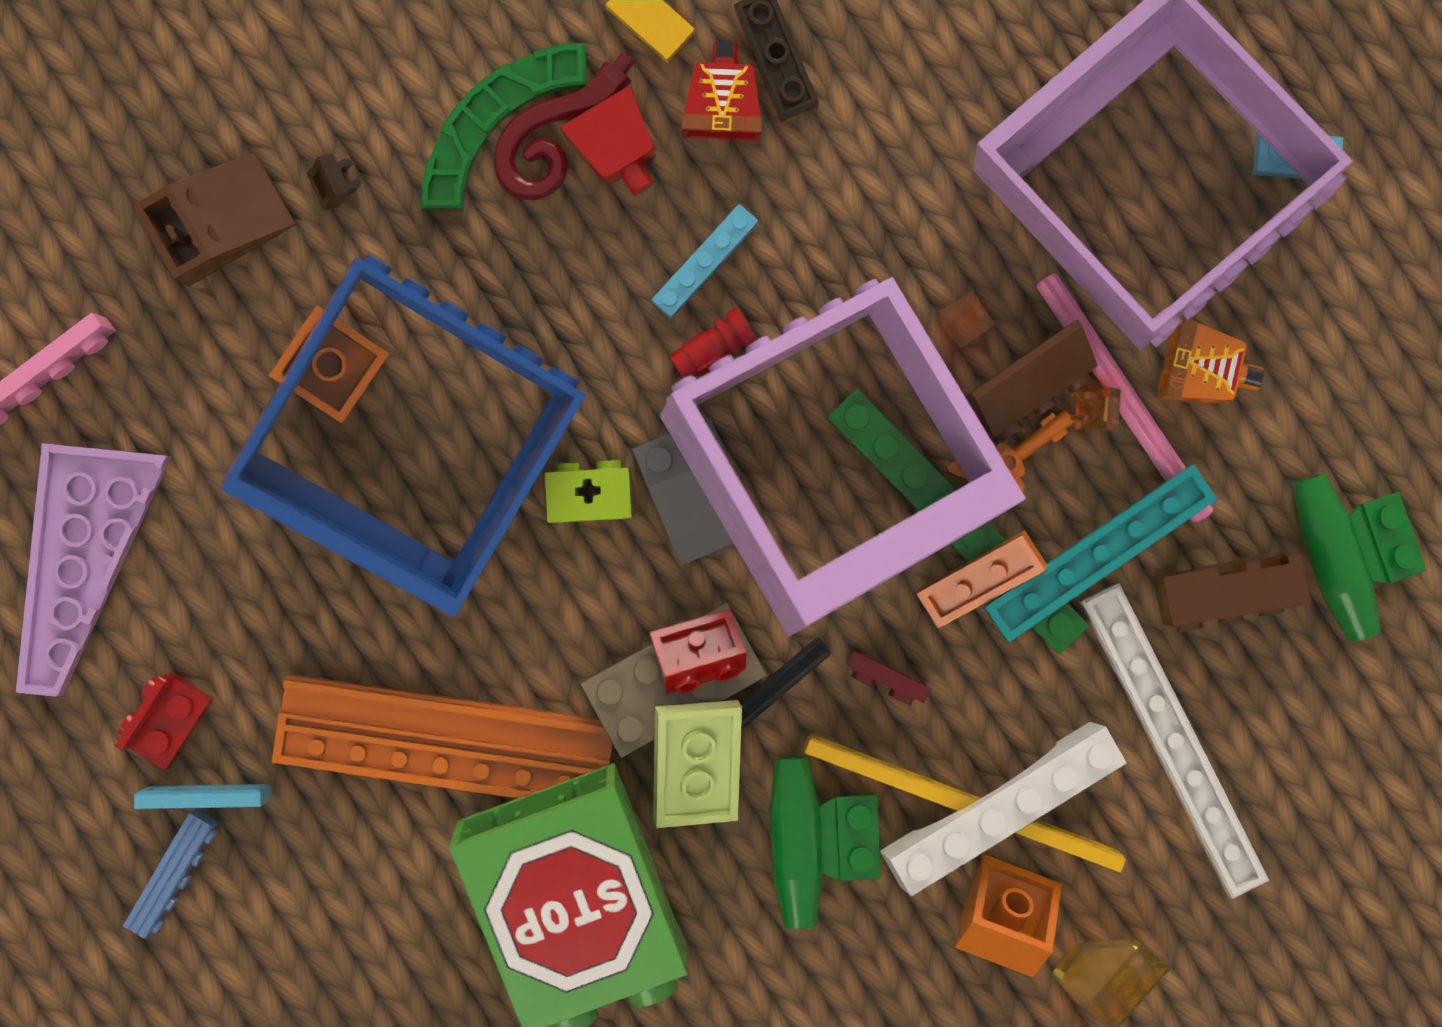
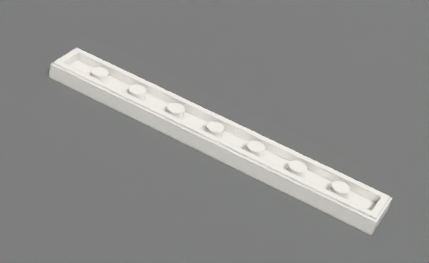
[1079,583,1269,899]

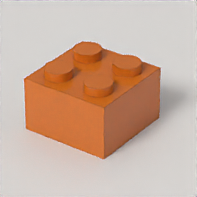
[268,305,389,423]

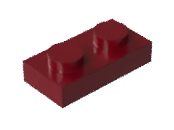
[845,649,931,706]

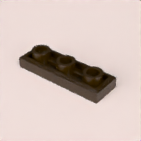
[734,0,819,122]

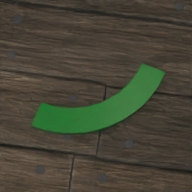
[421,43,587,211]

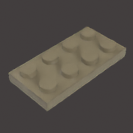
[580,603,767,758]

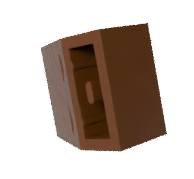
[132,152,297,286]

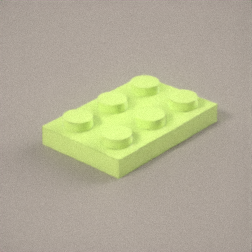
[653,700,742,828]

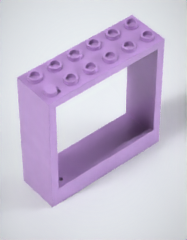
[973,0,1353,351]
[660,277,1026,637]

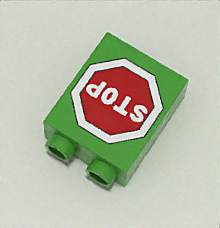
[449,763,687,1027]

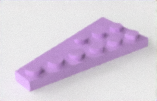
[16,443,171,697]

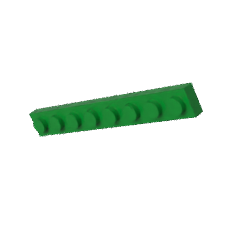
[827,388,1089,655]

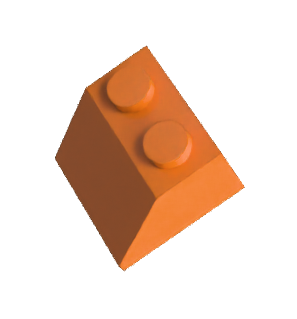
[955,855,1062,977]

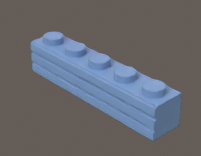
[123,809,219,939]

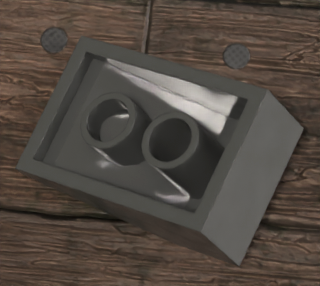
[632,417,734,565]

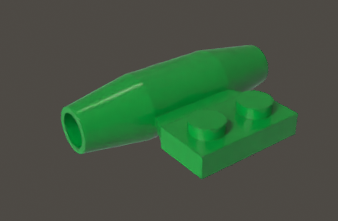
[1292,473,1427,642]
[769,756,881,929]

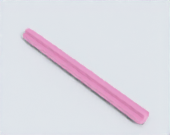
[1037,273,1213,522]

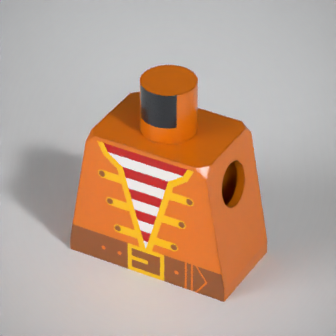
[1156,318,1264,403]

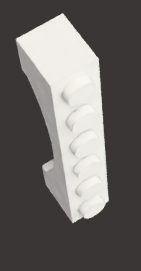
[880,722,1126,897]

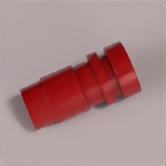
[669,307,758,379]

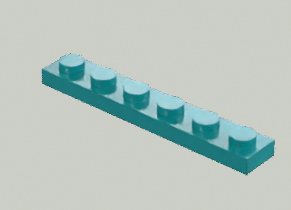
[983,464,1217,642]

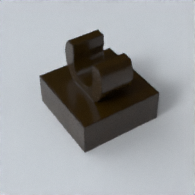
[307,153,362,211]

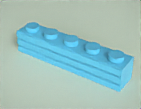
[652,204,758,320]

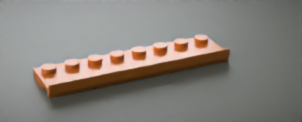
[271,674,613,798]

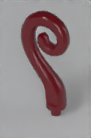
[493,53,634,201]

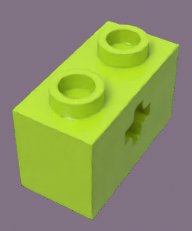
[545,460,634,523]

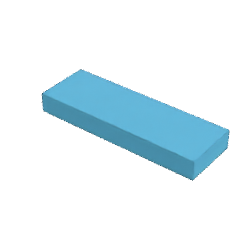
[134,784,272,809]

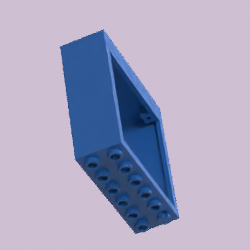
[220,255,586,617]

